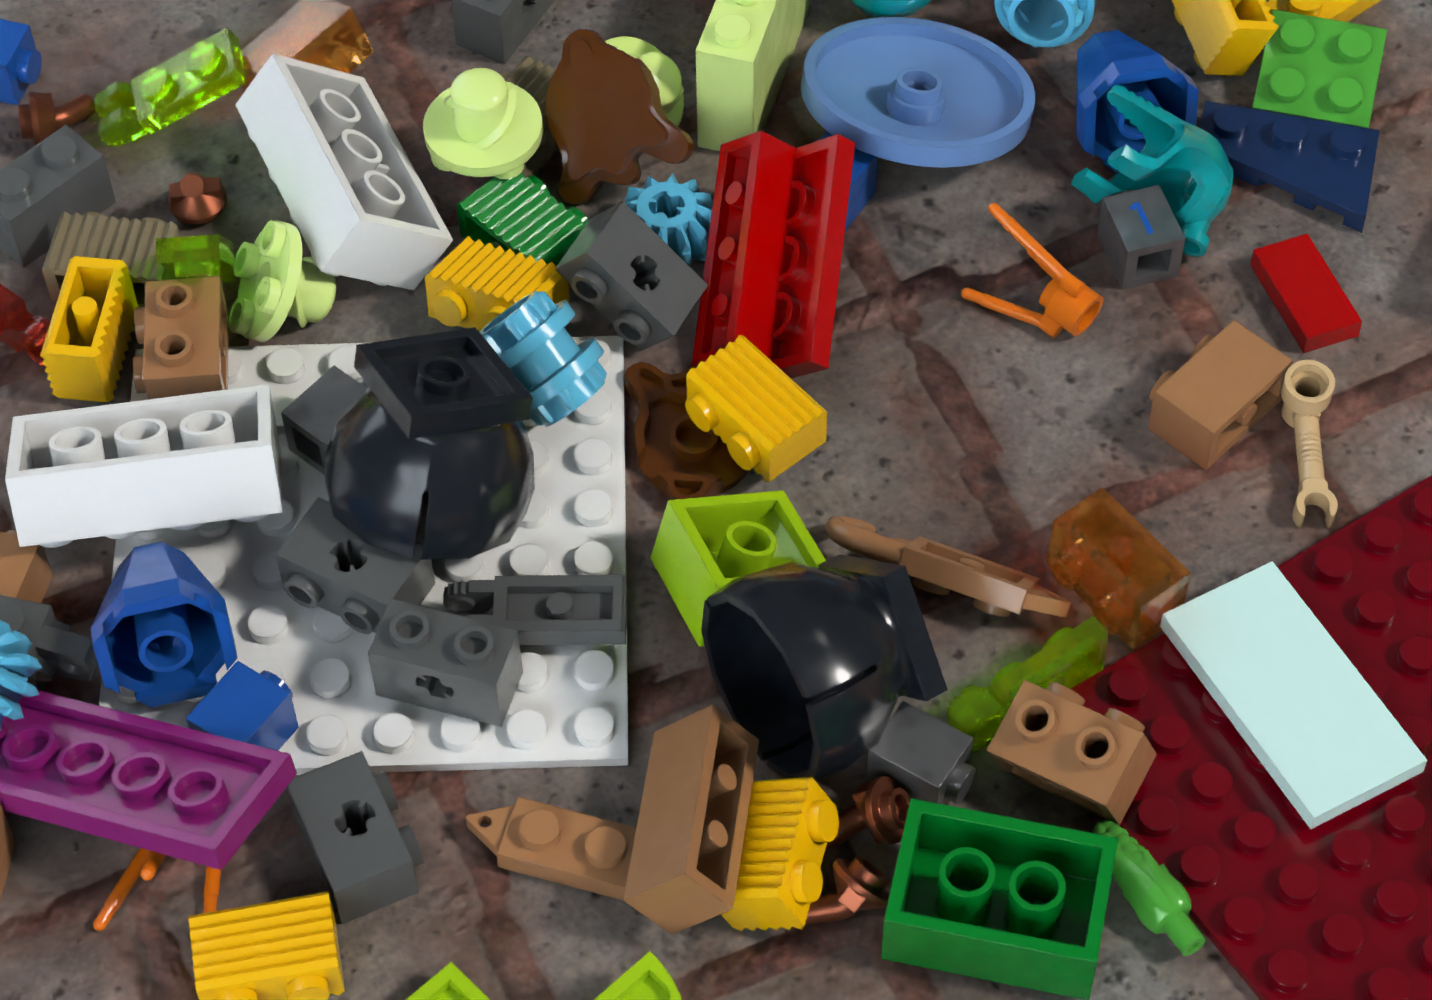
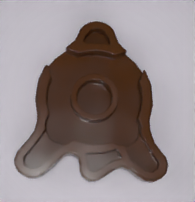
[545,29,694,204]
[624,362,750,500]

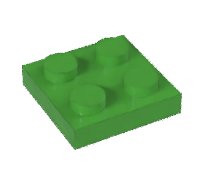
[1252,9,1387,128]

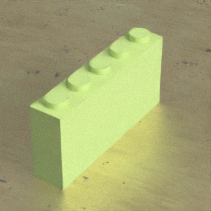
[696,0,813,151]

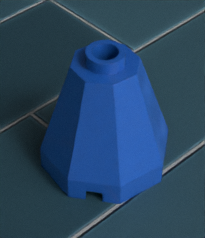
[1076,30,1199,172]
[91,542,238,707]

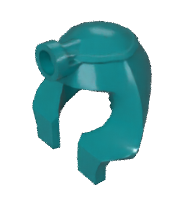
[1071,85,1233,257]

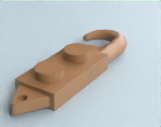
[825,515,1071,618]
[466,797,636,900]

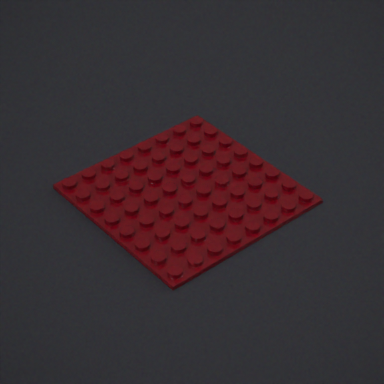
[1071,475,1432,1000]

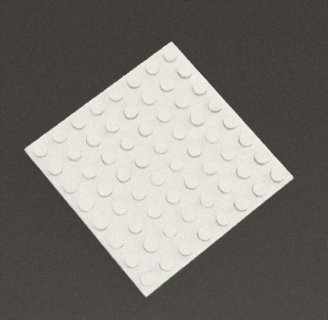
[99,336,629,775]

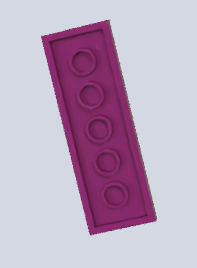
[0,690,297,870]

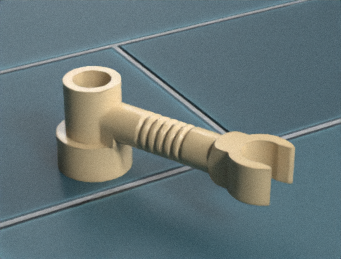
[1281,360,1338,529]

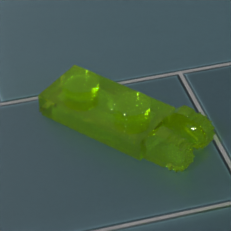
[94,27,246,147]
[155,234,236,282]
[947,616,1108,755]

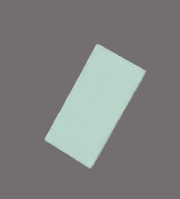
[1160,561,1427,829]

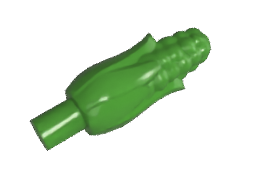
[1092,819,1206,956]

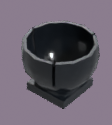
[324,327,535,560]
[701,554,948,780]

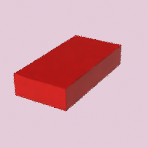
[1250,233,1362,354]

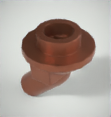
[18,92,96,146]
[168,172,227,224]
[826,776,910,850]
[805,856,890,925]

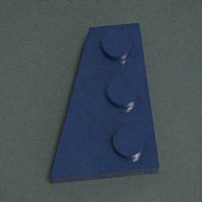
[1200,101,1380,233]

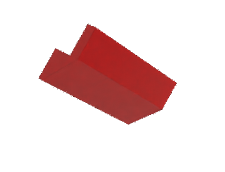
[691,130,855,378]

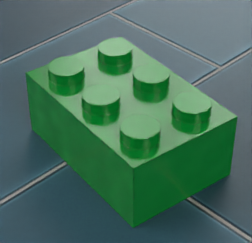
[881,798,1118,1000]

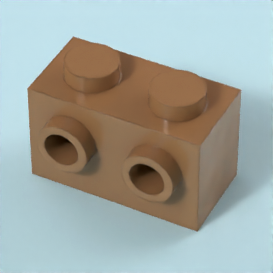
[133,276,229,399]
[986,680,1157,826]

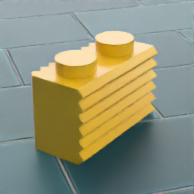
[1172,0,1279,76]
[425,236,570,332]
[40,256,138,402]
[685,335,827,482]
[720,777,839,931]
[188,891,345,1000]

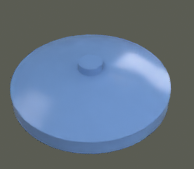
[801,17,1035,168]

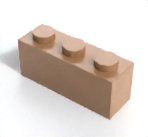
[623,705,759,935]

